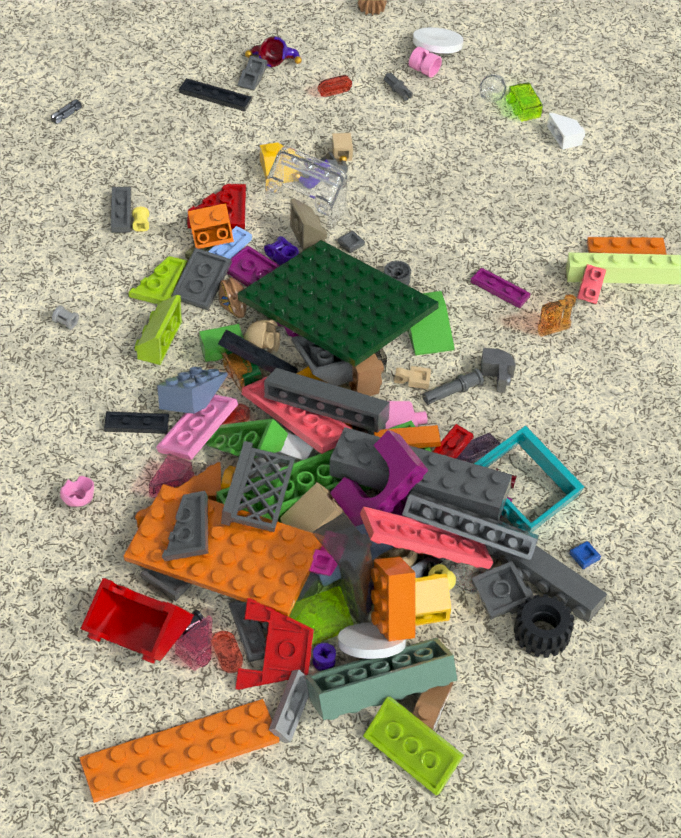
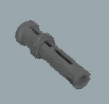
[422,368,484,405]

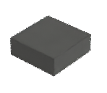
[338,230,365,253]

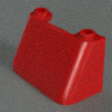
[80,578,194,664]

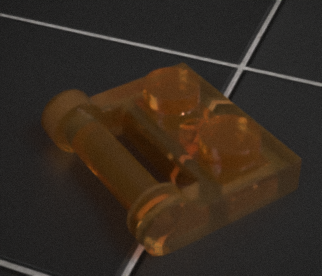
[537,294,576,337]

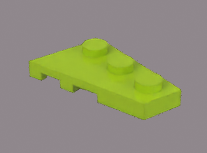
[129,256,188,304]

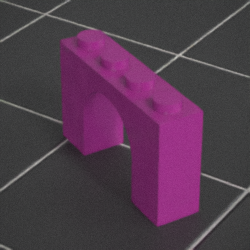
[330,430,428,526]

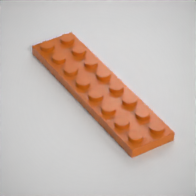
[79,699,279,803]

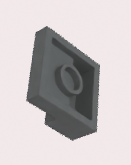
[471,561,534,620]

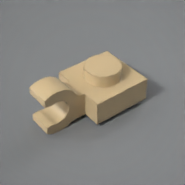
[394,366,431,389]

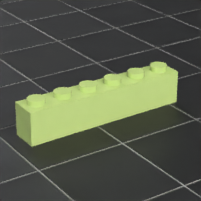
[566,252,681,285]

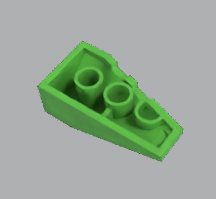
[205,419,288,458]

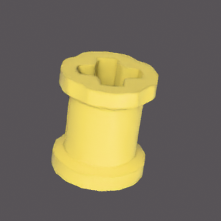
[132,206,149,231]

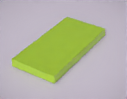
[363,697,464,795]

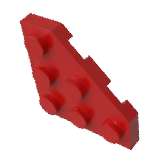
[187,184,246,229]

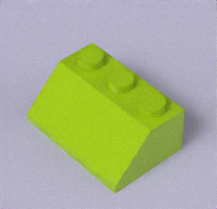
[135,295,182,365]

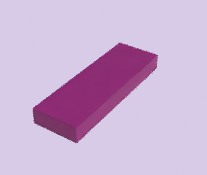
[470,267,531,309]

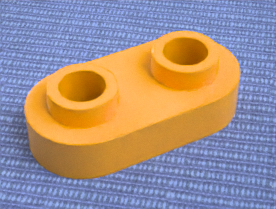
[221,465,236,490]

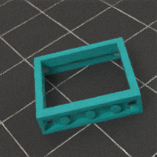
[474,425,585,533]

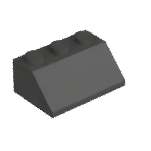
[291,335,353,386]

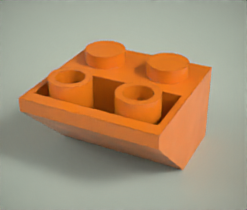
[188,204,234,249]

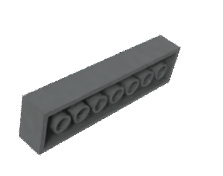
[330,427,512,521]

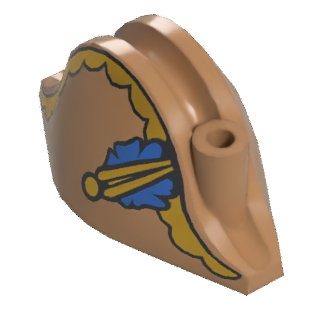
[218,277,247,318]

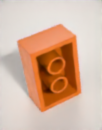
[371,557,415,642]

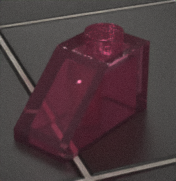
[149,454,194,498]
[175,615,213,671]

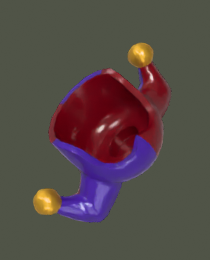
[245,36,302,67]

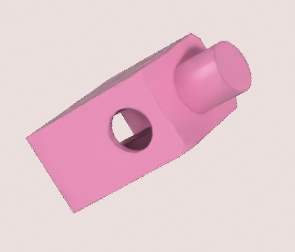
[385,401,428,429]

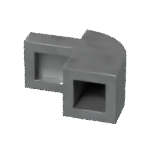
[481,348,516,393]

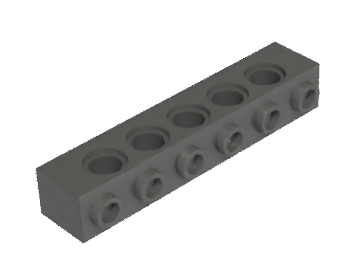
[402,491,539,561]

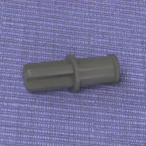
[384,73,413,101]

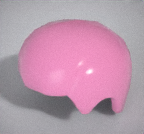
[60,476,94,507]

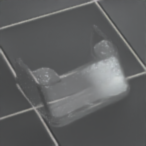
[265,146,347,230]

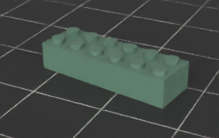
[305,637,457,720]

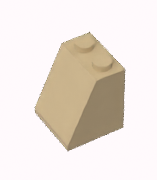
[280,482,355,537]

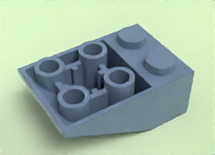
[157,367,228,414]

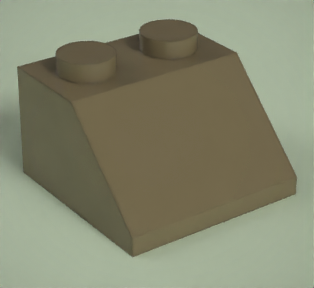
[290,198,327,251]

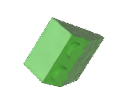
[407,291,455,356]

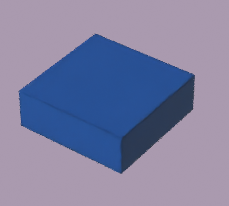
[569,541,601,569]

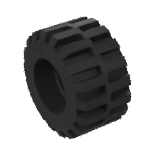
[514,594,574,658]

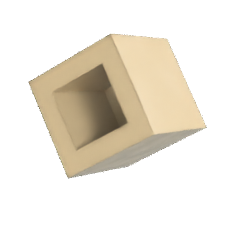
[332,133,353,161]

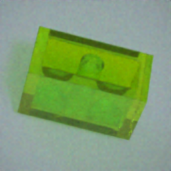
[506,82,543,122]

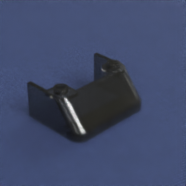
[313,513,374,624]

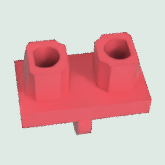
[577,264,606,304]

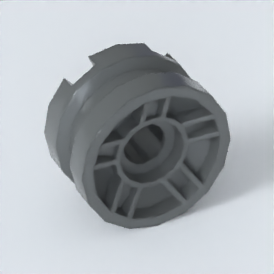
[384,260,411,286]

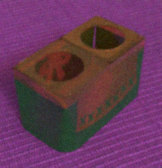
[222,351,262,392]

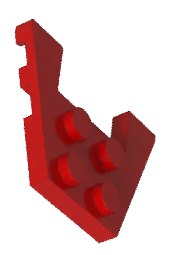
[235,598,314,690]

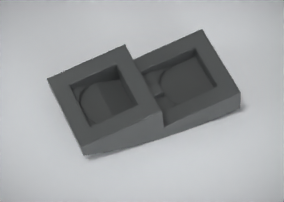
[238,56,268,91]

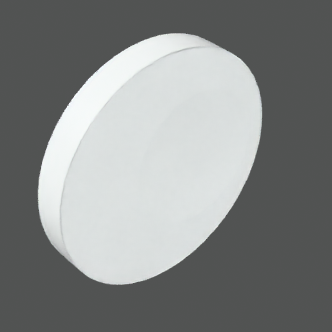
[413,27,463,53]
[338,622,406,659]

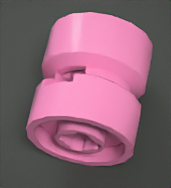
[409,46,442,78]

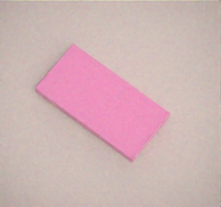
[156,394,238,460]

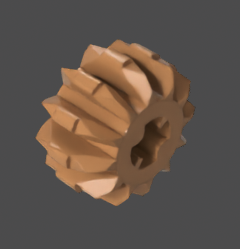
[358,0,387,16]

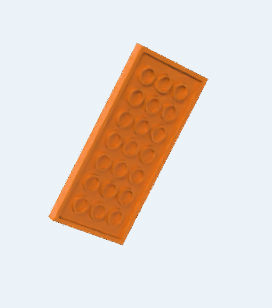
[123,484,325,617]

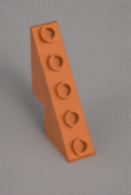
[135,462,222,528]

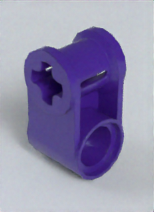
[264,236,299,266]

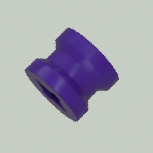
[312,643,336,671]

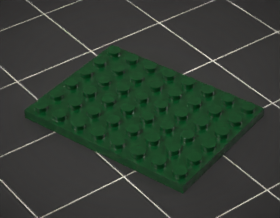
[237,240,439,367]

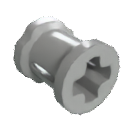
[52,305,79,330]

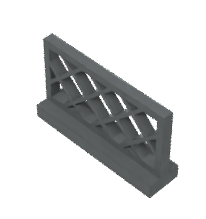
[221,441,295,532]

